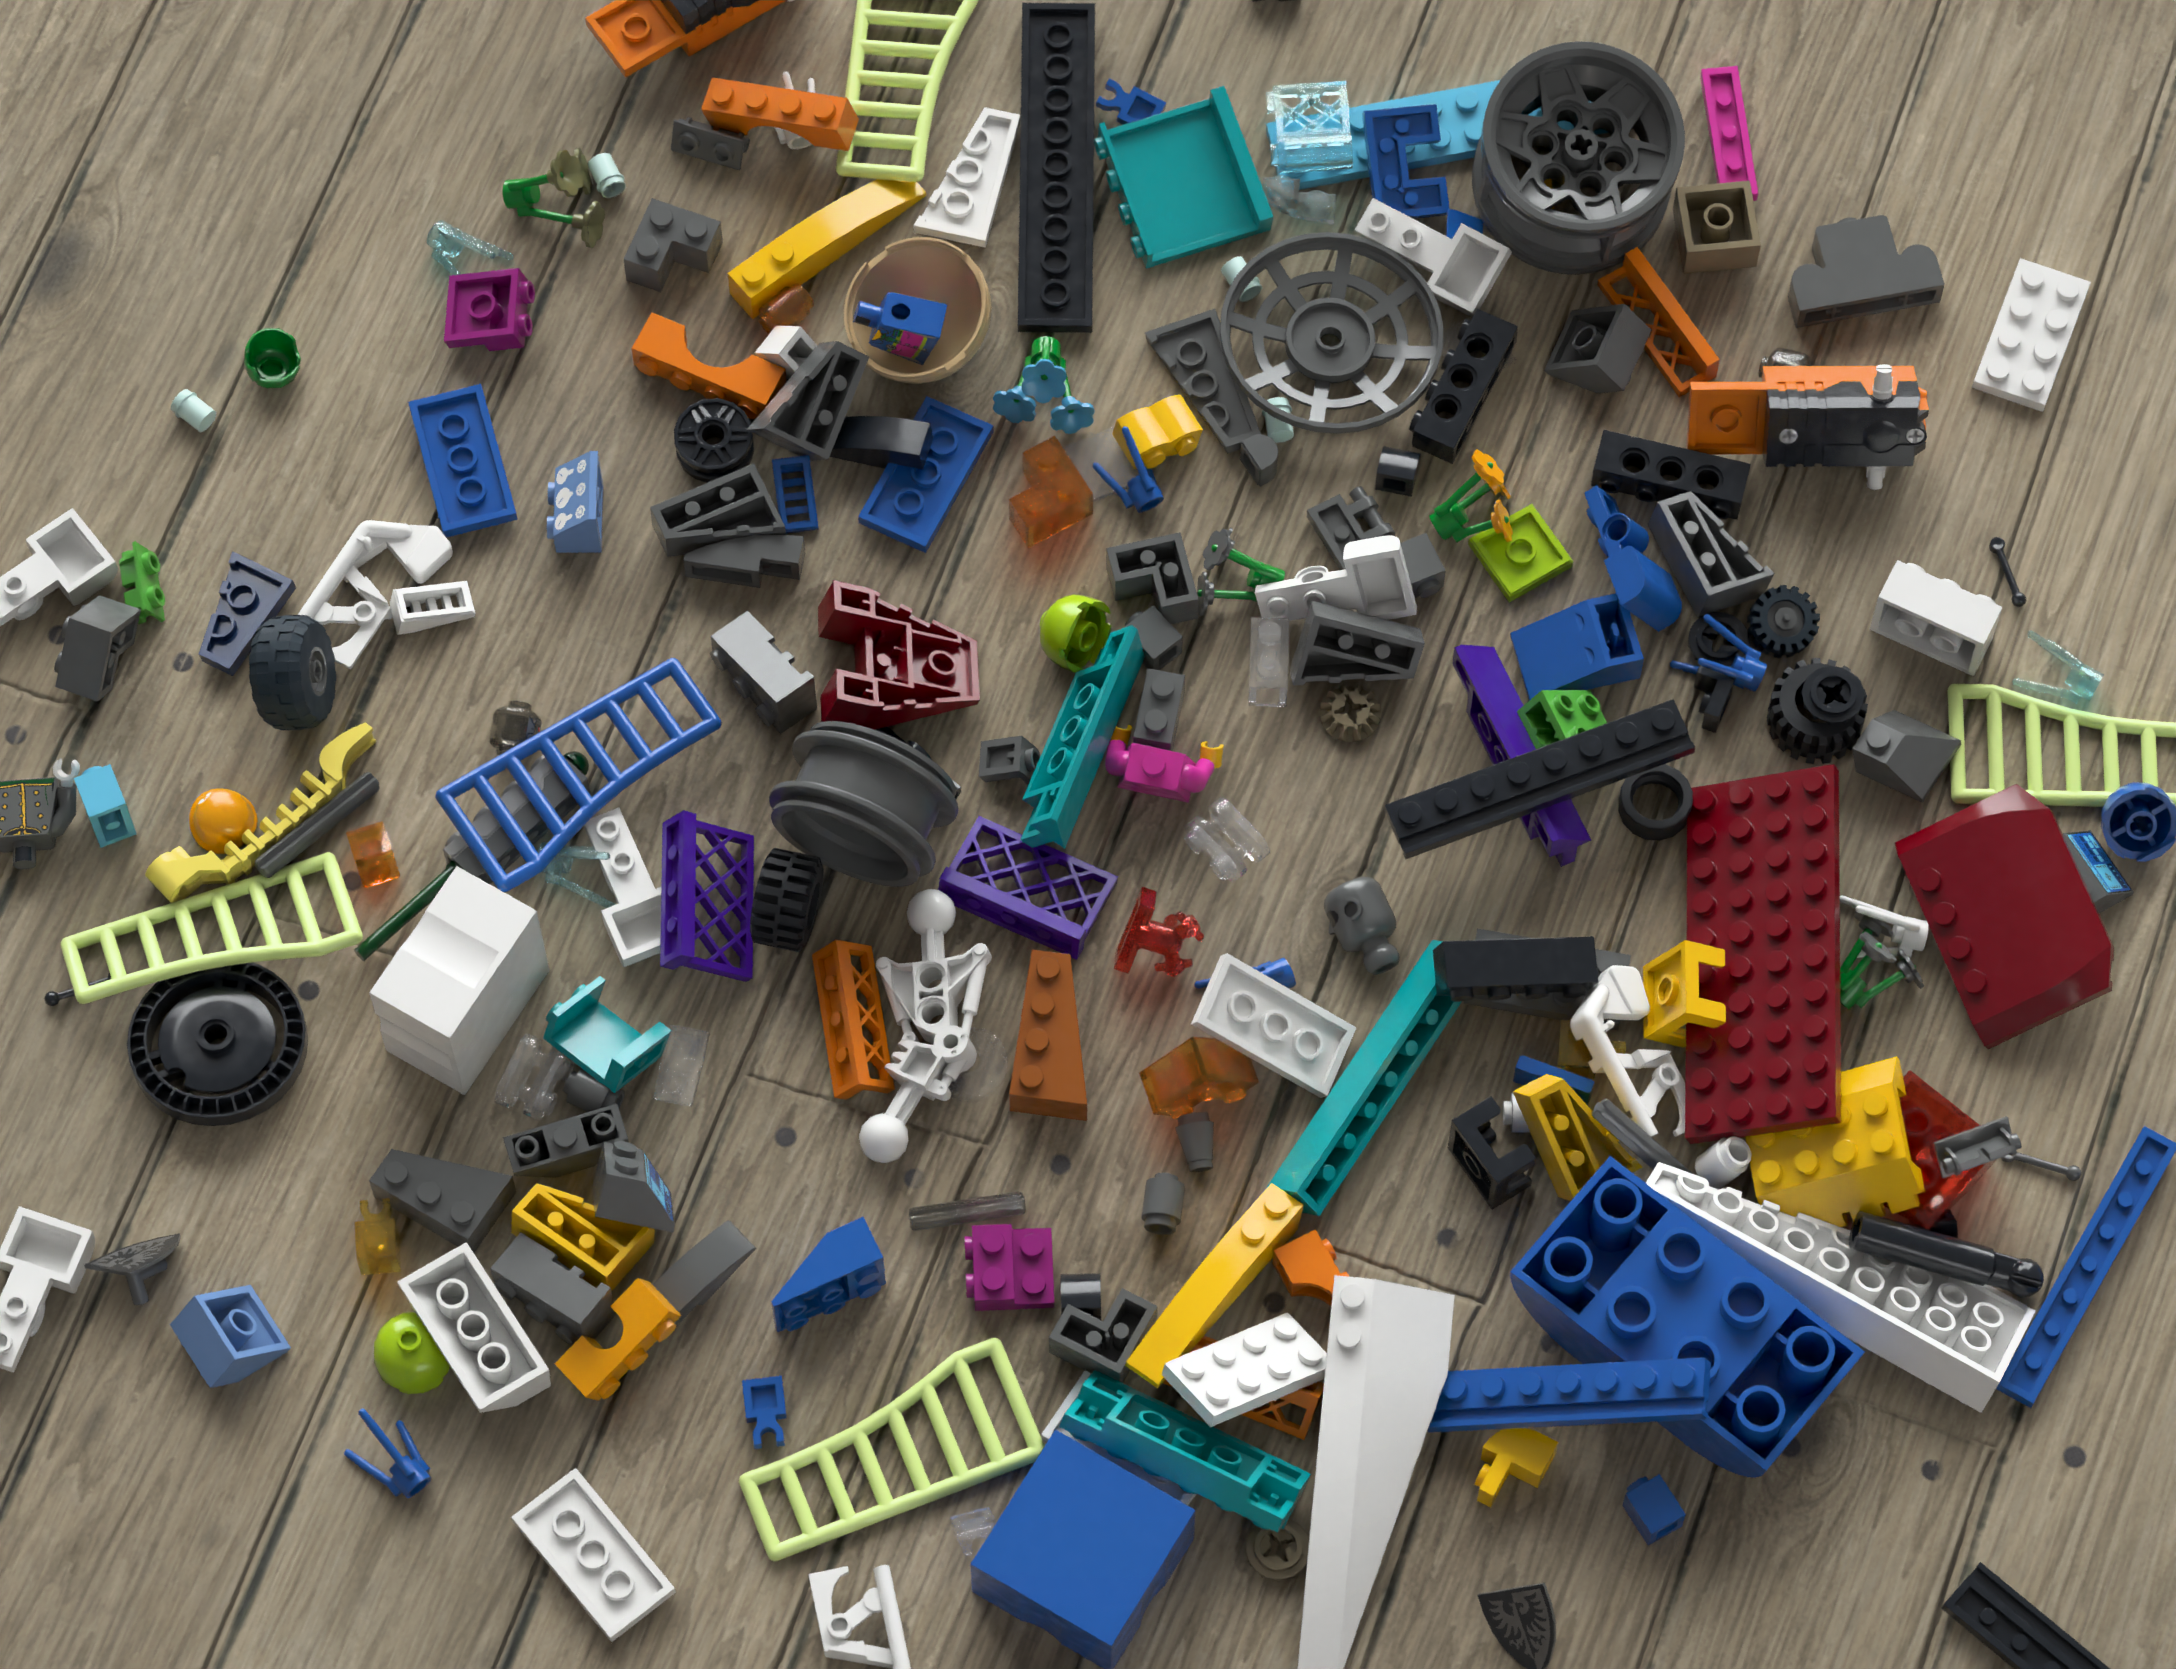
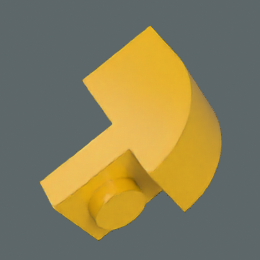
[1474,1428,1559,1508]

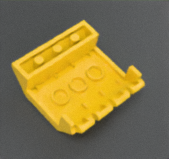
[1745,1057,1925,1227]

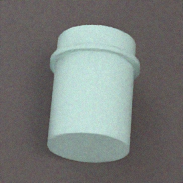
[588,153,626,198]
[1221,257,1262,302]
[171,389,216,432]
[1262,397,1294,443]

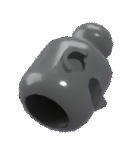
[1324,876,1400,975]

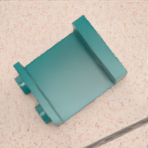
[543,976,672,1093]

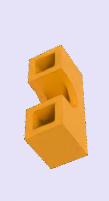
[555,1278,682,1401]

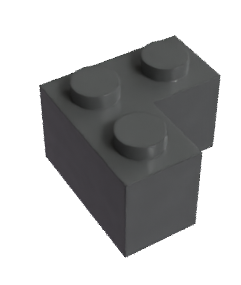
[623,198,723,292]
[1106,532,1198,624]
[54,595,141,701]
[1049,1288,1158,1383]

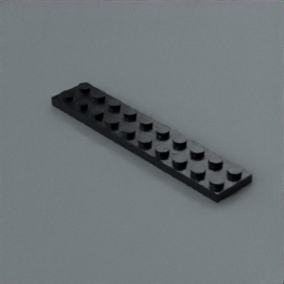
[1018,3,1095,333]

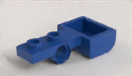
[1584,485,1682,632]

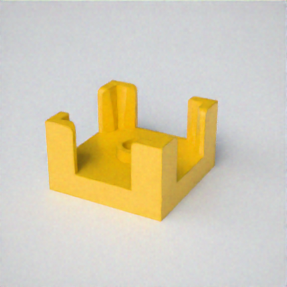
[1643,940,1726,1048]

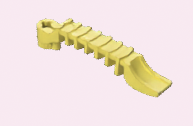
[145,722,376,903]

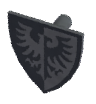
[84,1233,181,1305]
[1477,1583,1556,1669]

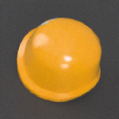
[189,788,258,854]

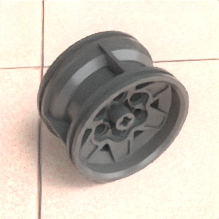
[1472,41,1685,275]

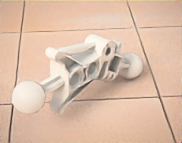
[859,889,992,1163]

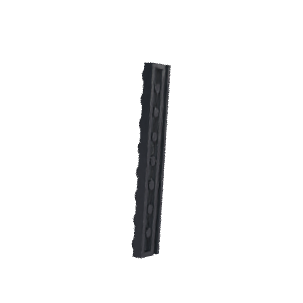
[1385,699,1695,860]
[1942,1562,2110,1669]

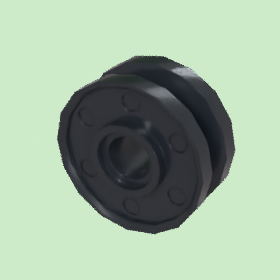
[674,398,754,483]

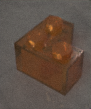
[1009,436,1093,548]
[1139,1036,1259,1119]

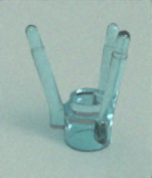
[426,220,514,275]
[2012,630,2104,704]
[538,842,616,908]

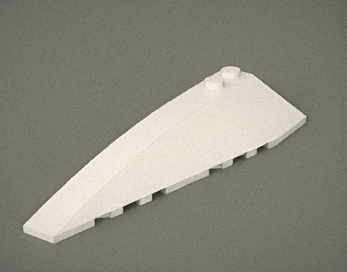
[1646,1162,2035,1413]
[1298,1275,1455,1669]

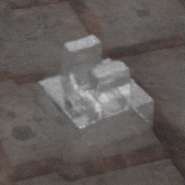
[950,1506,995,1557]

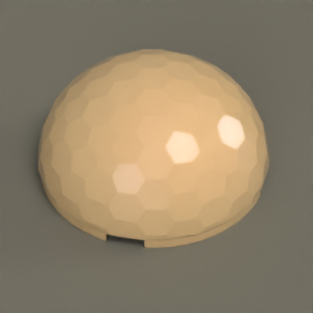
[844,237,991,384]

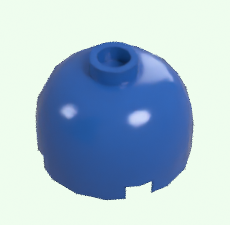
[2101,782,2176,862]

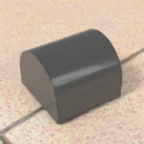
[1240,434,1278,487]

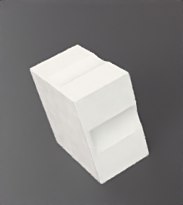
[369,866,549,1095]

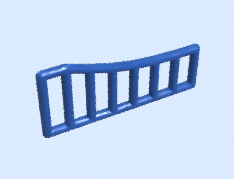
[435,658,722,892]

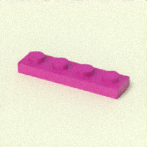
[1700,66,1758,201]

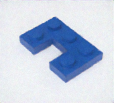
[1362,104,1450,219]

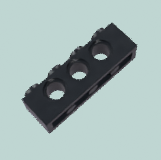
[1409,309,1518,464]
[1591,430,1751,520]

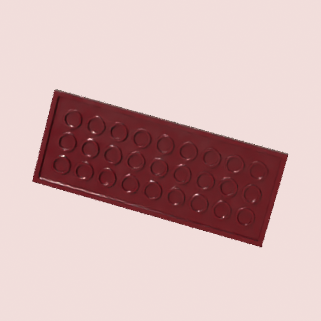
[1685,764,1841,1144]

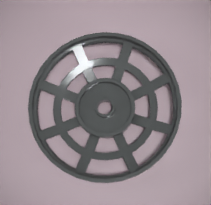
[1220,232,1444,434]

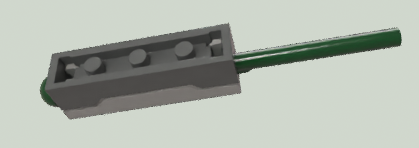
[354,751,590,961]

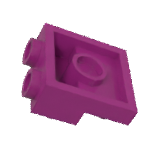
[444,268,535,351]
[964,1224,1055,1311]

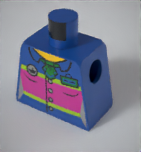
[853,292,947,365]

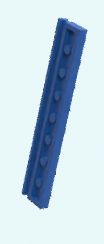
[1427,1358,1711,1433]

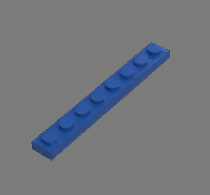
[1996,1126,2176,1408]

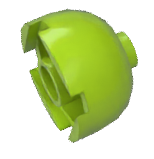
[1040,595,1112,673]
[374,1312,451,1394]

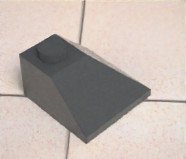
[1852,710,1961,803]

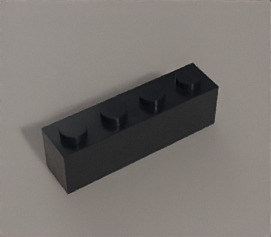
[1433,936,1599,1002]

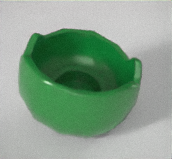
[244,328,301,389]

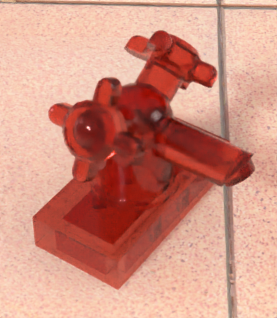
[1114,886,1204,977]

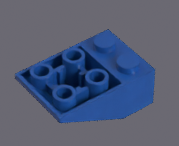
[1510,593,1644,701]
[771,1217,886,1333]

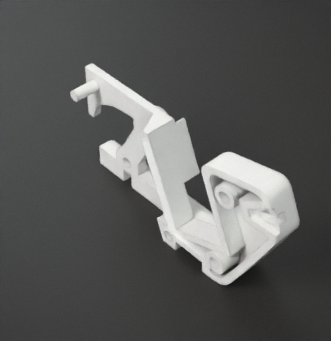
[298,520,453,670]
[1570,965,1685,1137]
[808,1565,911,1669]

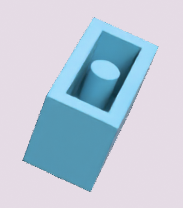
[74,764,137,848]

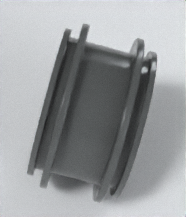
[769,721,959,887]

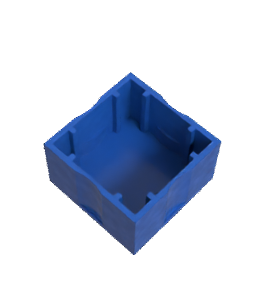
[970,1429,1196,1669]

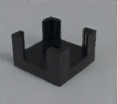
[1448,1096,1536,1210]

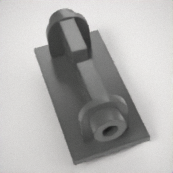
[671,117,750,171]
[1934,1116,2022,1178]

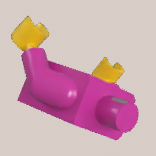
[1105,725,1224,803]

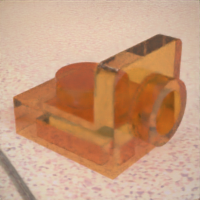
[346,821,400,888]

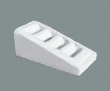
[390,581,475,635]

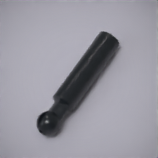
[1849,1211,2044,1297]

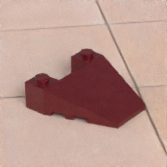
[818,580,980,730]

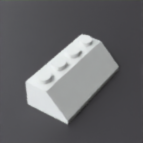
[397,1242,551,1413]

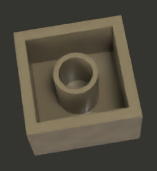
[1673,181,1761,274]

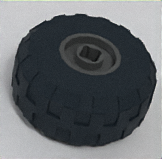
[249,615,336,730]

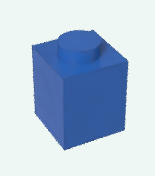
[1622,1474,1686,1546]

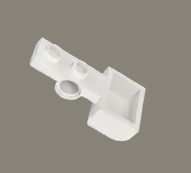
[1355,198,1512,317]
[0,508,118,626]
[1255,536,1417,625]
[584,808,661,967]
[0,1206,95,1373]

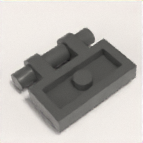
[1307,486,1395,570]

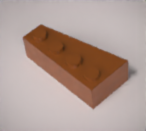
[1009,949,1087,1121]

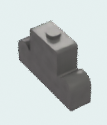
[1788,215,1945,328]

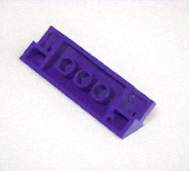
[1452,645,1592,867]

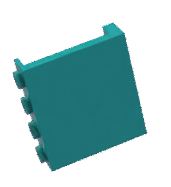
[1094,86,1274,269]

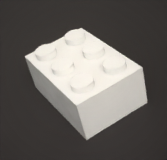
[1870,560,2002,676]

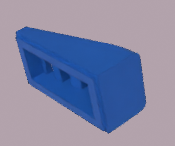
[772,455,819,534]

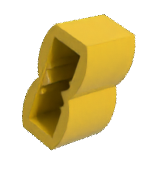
[1112,395,1203,469]

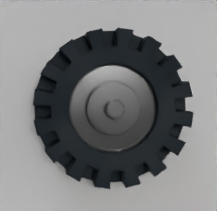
[1747,585,1820,658]

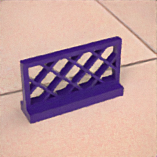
[660,810,754,982]
[938,816,1118,960]

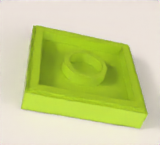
[1468,504,1573,603]

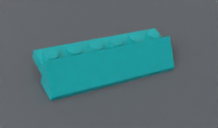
[1020,625,1145,849]
[1059,1370,1311,1532]

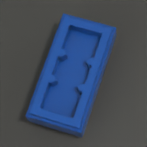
[1513,1055,1594,1106]

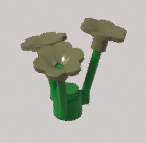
[502,148,605,248]

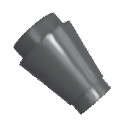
[1175,1112,1214,1172]

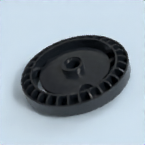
[127,962,308,1126]

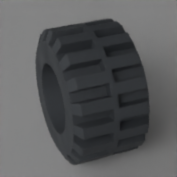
[1767,658,1868,764]
[750,848,824,953]

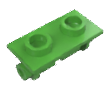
[119,541,165,624]

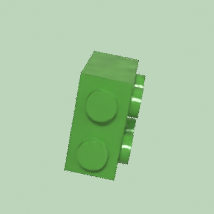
[1517,690,1607,749]

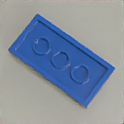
[408,384,518,538]
[858,396,994,553]

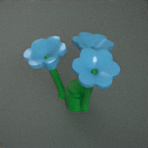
[993,336,1095,434]

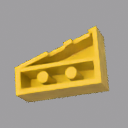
[1512,1074,1643,1201]
[511,1183,655,1292]

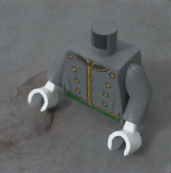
[0,759,80,869]

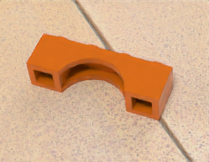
[701,77,859,151]
[631,312,787,419]
[1272,1229,1350,1306]

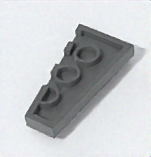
[1145,309,1261,454]

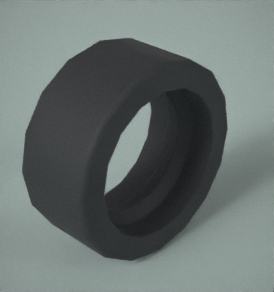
[1618,764,1693,841]

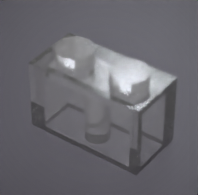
[1248,617,1289,707]

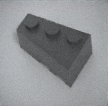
[1647,491,1775,618]
[1290,601,1425,685]

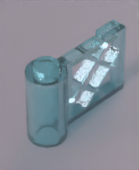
[1266,81,1353,173]

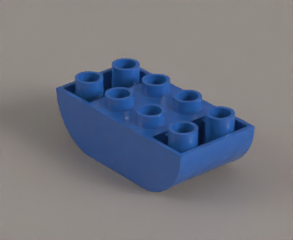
[1510,1156,1865,1477]

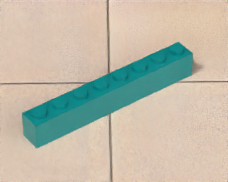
[1267,940,1462,1216]

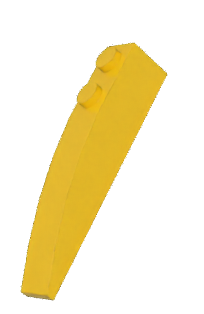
[728,179,926,319]
[1125,1183,1304,1388]

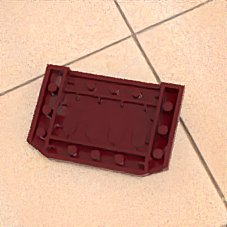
[1895,784,2114,1049]

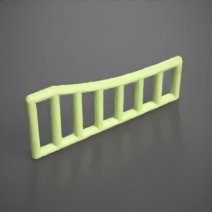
[836,0,979,182]
[1947,684,2176,807]
[60,852,363,1004]
[739,1338,1045,1561]

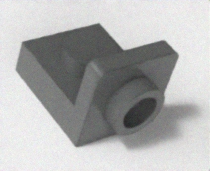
[979,736,1041,785]

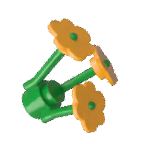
[1429,449,1513,542]

